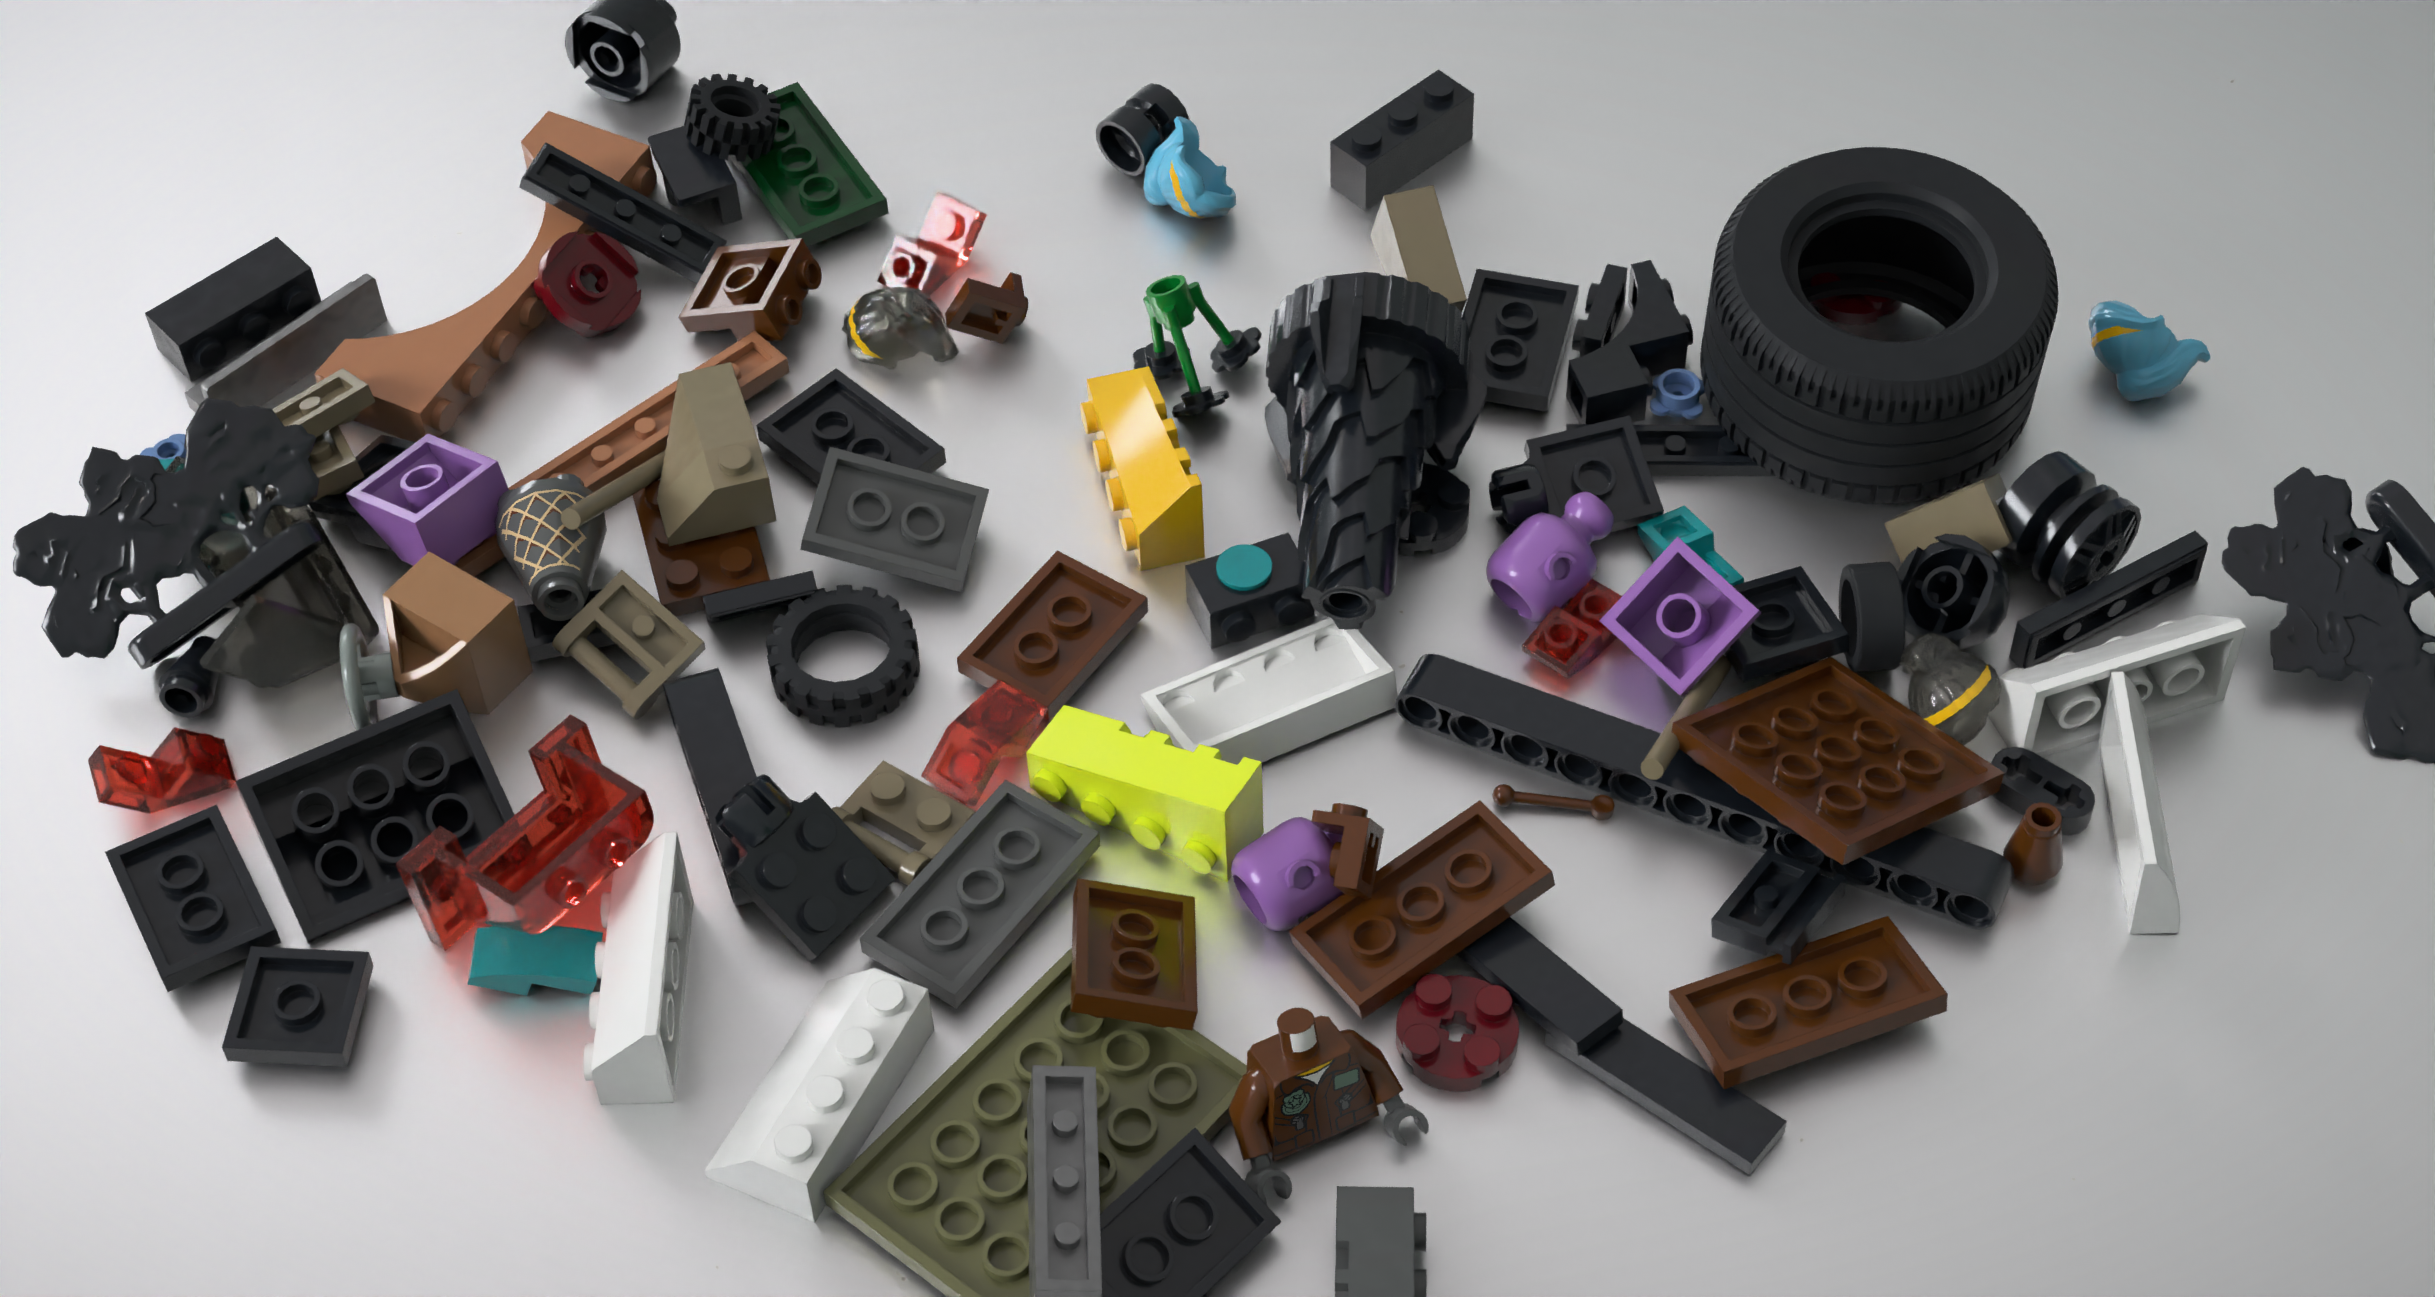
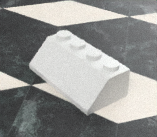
[1987,614,2246,757]
[583,831,693,1104]
[705,968,934,1223]

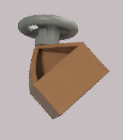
[339,551,533,731]

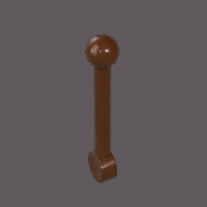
[1492,784,1615,820]

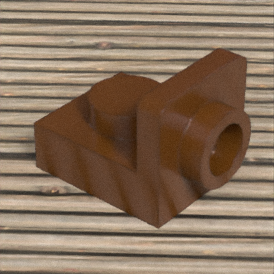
[945,272,1028,344]
[1311,803,1384,899]

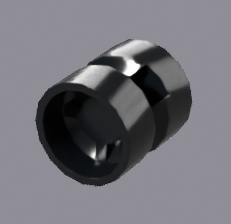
[1096,83,1190,176]

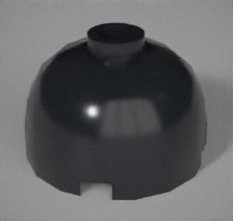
[1897,534,2010,651]

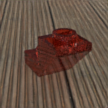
[877,192,987,303]
[921,679,1048,806]
[88,727,236,814]

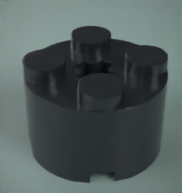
[565,0,681,102]

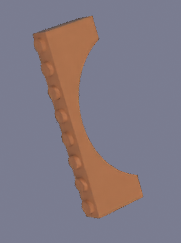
[314,111,657,442]

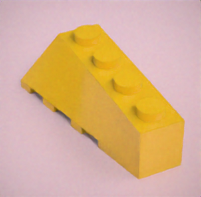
[1080,366,1205,571]

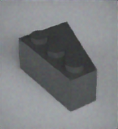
[1335,1186,1427,1297]

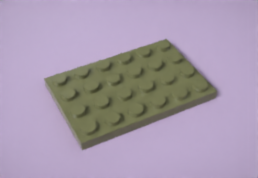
[823,948,1247,1297]

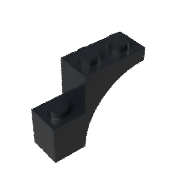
[1566,260,1693,424]

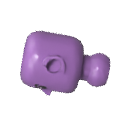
[1486,491,1614,622]
[1231,805,1355,932]

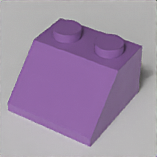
[346,434,509,566]
[1600,536,1761,698]

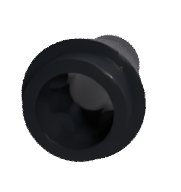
[159,636,225,718]

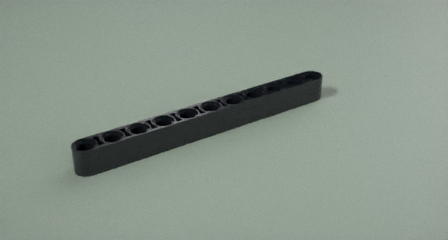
[1395,654,2015,929]

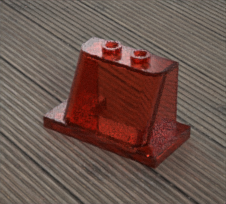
[396,714,654,951]

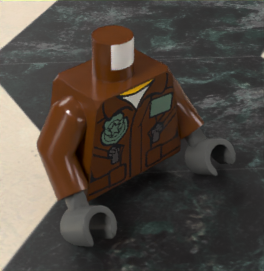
[1229,1008,1429,1205]

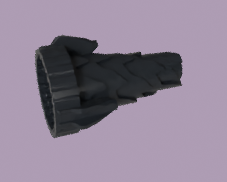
[1264,272,1487,630]

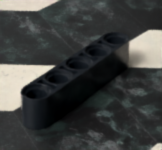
[663,668,757,907]

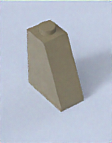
[1370,185,1467,313]

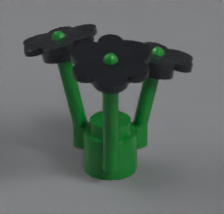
[1133,275,1262,417]

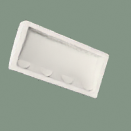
[1141,617,1398,765]
[2098,671,2180,934]

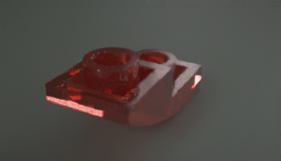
[1522,579,1622,679]

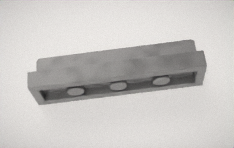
[184,273,387,412]
[1027,1065,1102,1297]

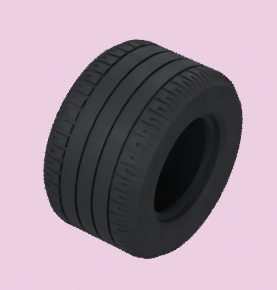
[1700,147,2059,504]

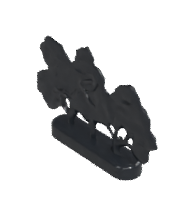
[12,398,325,670]
[2221,467,2435,763]

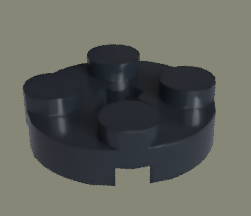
[1398,462,1470,556]

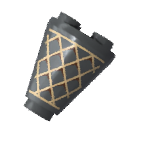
[494,474,607,621]

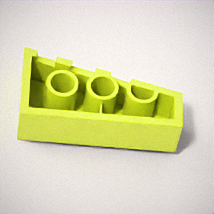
[1026,705,1264,882]

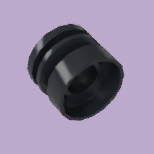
[1998,451,2141,599]

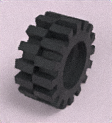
[684,74,781,162]

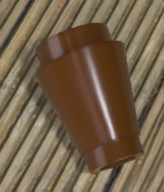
[2003,802,2063,885]

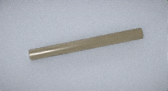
[561,450,665,530]
[1641,655,1731,780]

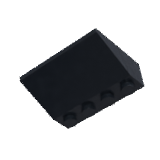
[236,689,528,943]

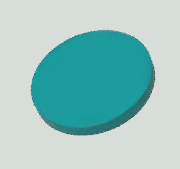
[1216,544,1272,591]

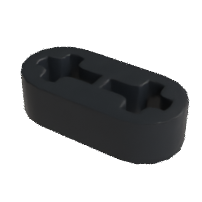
[1991,747,2095,836]

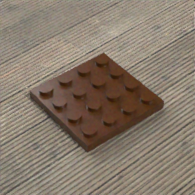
[1671,657,2004,865]

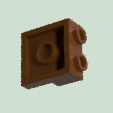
[678,238,822,342]

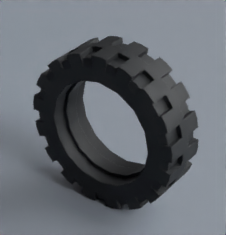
[766,585,920,728]

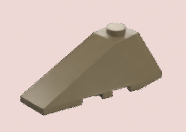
[657,362,777,546]

